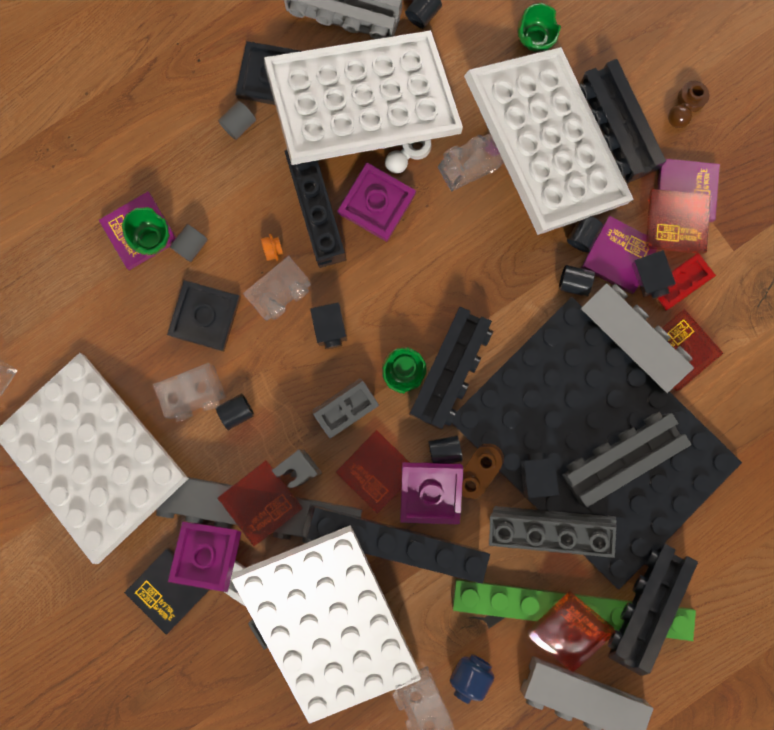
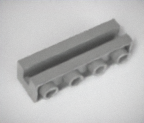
[284,0,402,39]
[581,283,694,393]
[520,656,654,730]

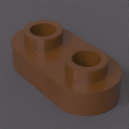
[462,444,504,499]

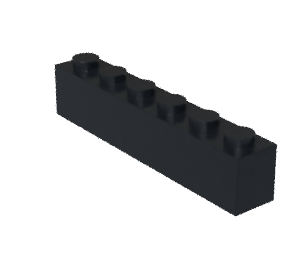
[302,504,490,584]

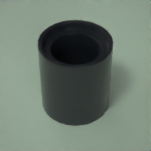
[405,0,442,29]
[567,216,604,253]
[559,265,595,297]
[215,393,254,430]
[428,435,463,464]

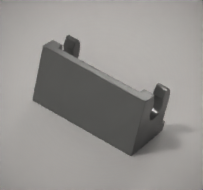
[312,378,379,438]
[272,449,322,488]

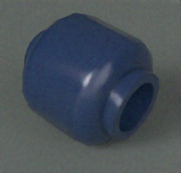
[449,654,495,704]

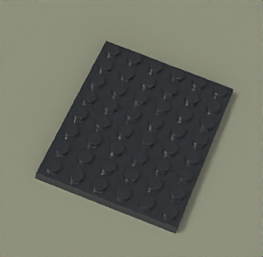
[451,297,742,590]

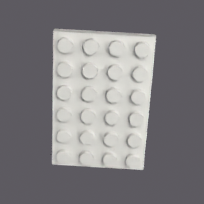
[264,30,463,165]
[464,47,633,235]
[0,353,189,564]
[232,525,421,724]

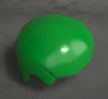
[517,3,561,52]
[122,207,170,255]
[382,347,426,394]

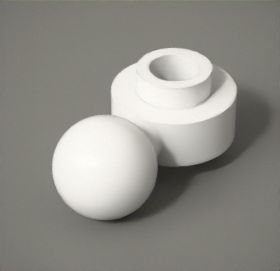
[385,139,432,174]

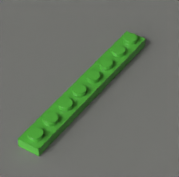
[452,579,696,641]

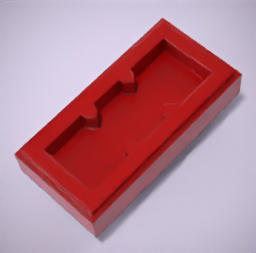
[656,253,716,311]

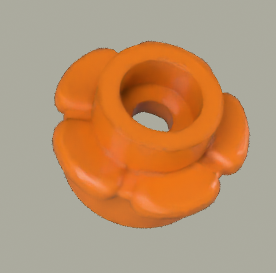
[261,233,283,261]

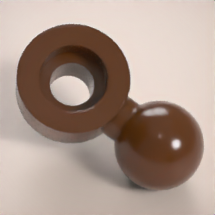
[668,81,710,128]

